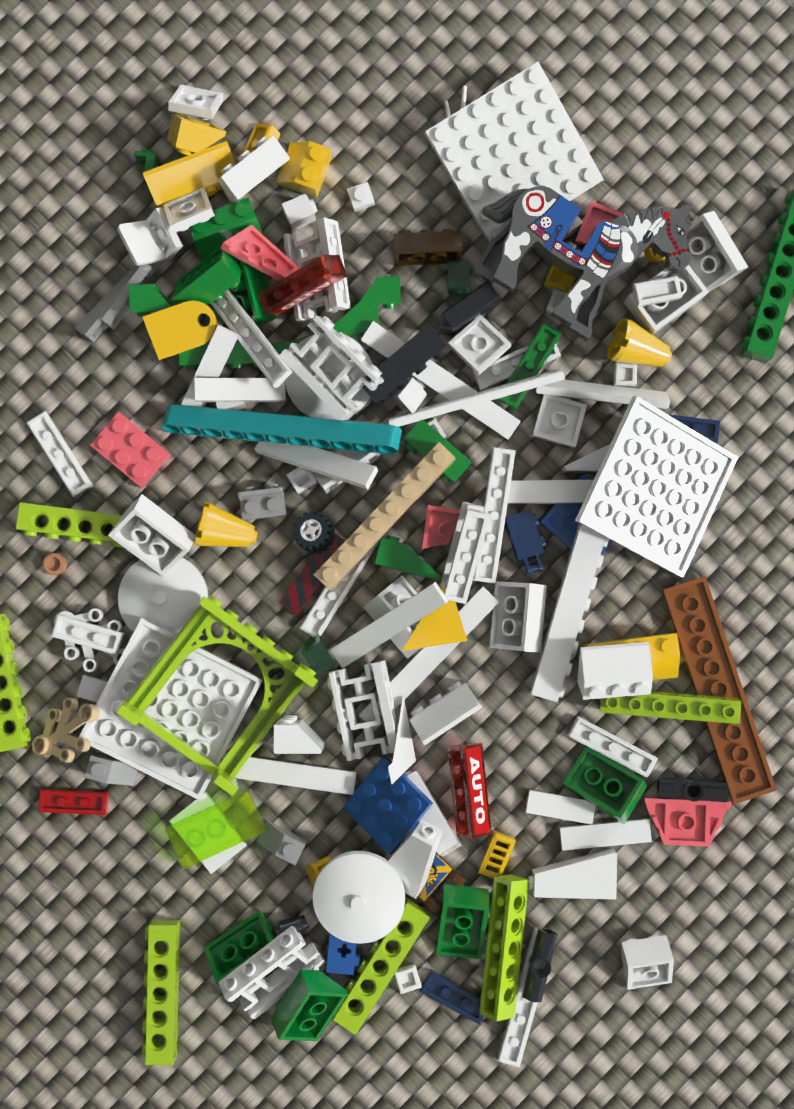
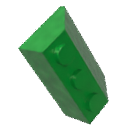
[189,197,263,260]
[171,245,241,315]
[229,257,278,327]
[203,910,277,987]
[271,969,348,1041]

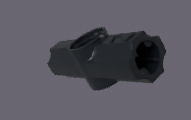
[657,777,729,802]
[522,928,558,1003]

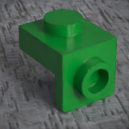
[134,149,160,186]

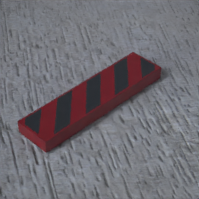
[279,532,345,616]

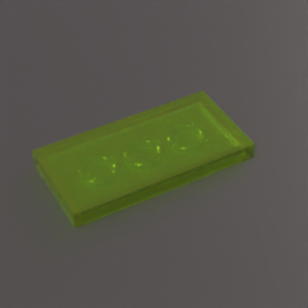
[165,789,267,870]

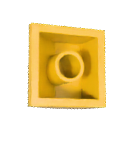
[276,141,332,199]

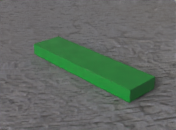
[498,323,562,410]

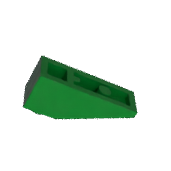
[375,535,441,581]

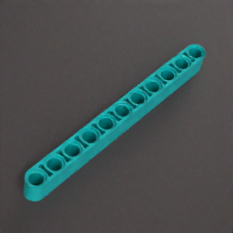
[161,405,402,455]

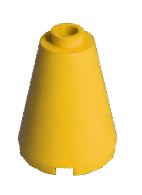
[607,318,672,367]
[194,502,258,547]

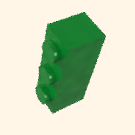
[404,420,472,484]

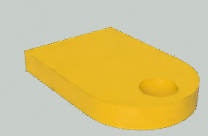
[143,301,217,360]

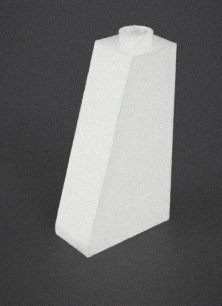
[404,770,462,857]
[387,820,443,899]
[528,849,617,899]

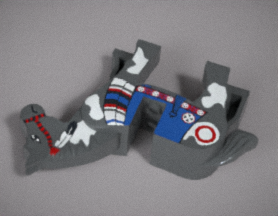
[473,186,693,342]

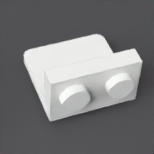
[117,207,183,266]

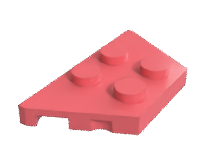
[643,797,731,847]

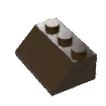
[393,229,462,266]

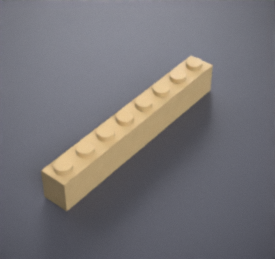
[314,442,456,590]

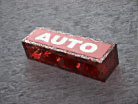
[258,255,347,315]
[447,743,492,839]

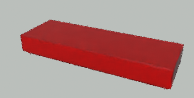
[38,788,109,815]

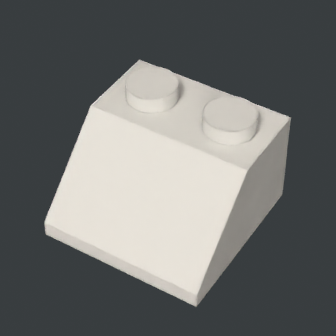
[621,935,674,990]

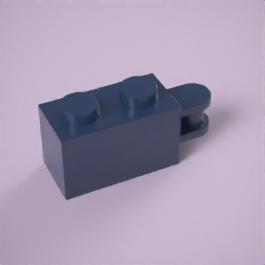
[505,510,546,576]

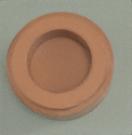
[43,553,67,575]

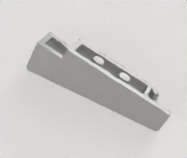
[74,261,162,342]

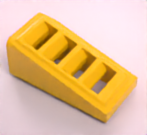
[478,830,516,879]

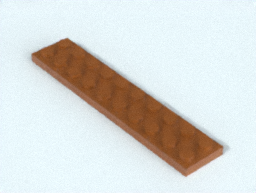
[661,576,777,804]

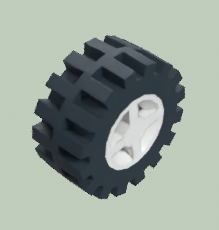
[292,511,335,554]

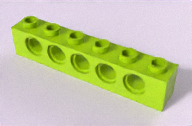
[16,502,124,548]
[0,614,31,752]
[599,691,741,724]
[479,874,529,1021]
[333,898,430,1035]
[142,919,180,1066]

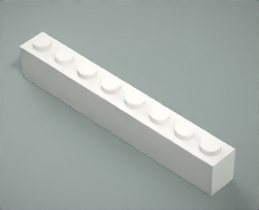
[530,523,609,702]

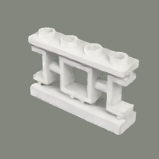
[283,218,351,323]
[279,315,384,420]
[440,502,490,604]
[327,660,399,761]
[219,926,327,1020]

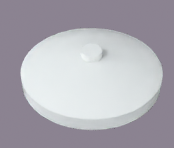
[285,332,372,420]
[118,558,208,635]
[313,851,405,944]

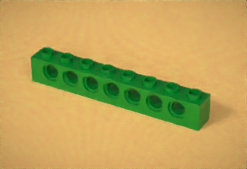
[740,189,794,363]

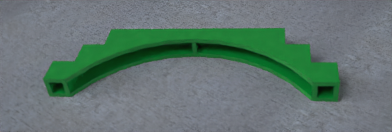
[128,276,401,369]

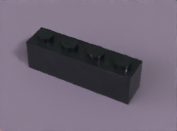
[362,324,446,404]

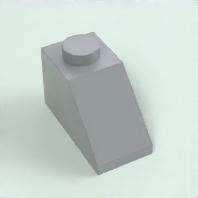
[85,753,138,786]
[257,820,307,865]

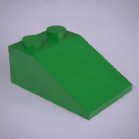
[562,746,647,824]
[436,884,489,959]

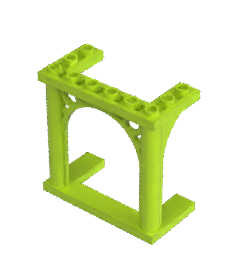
[116,595,318,796]

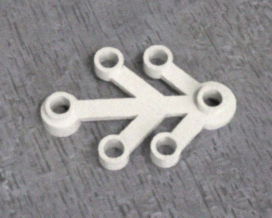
[54,608,125,672]

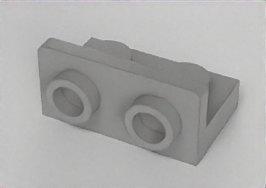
[238,484,287,521]

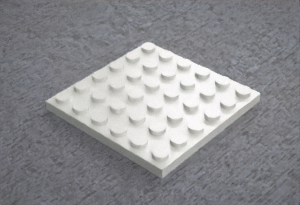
[424,62,604,244]
[575,396,738,577]
[79,618,263,800]

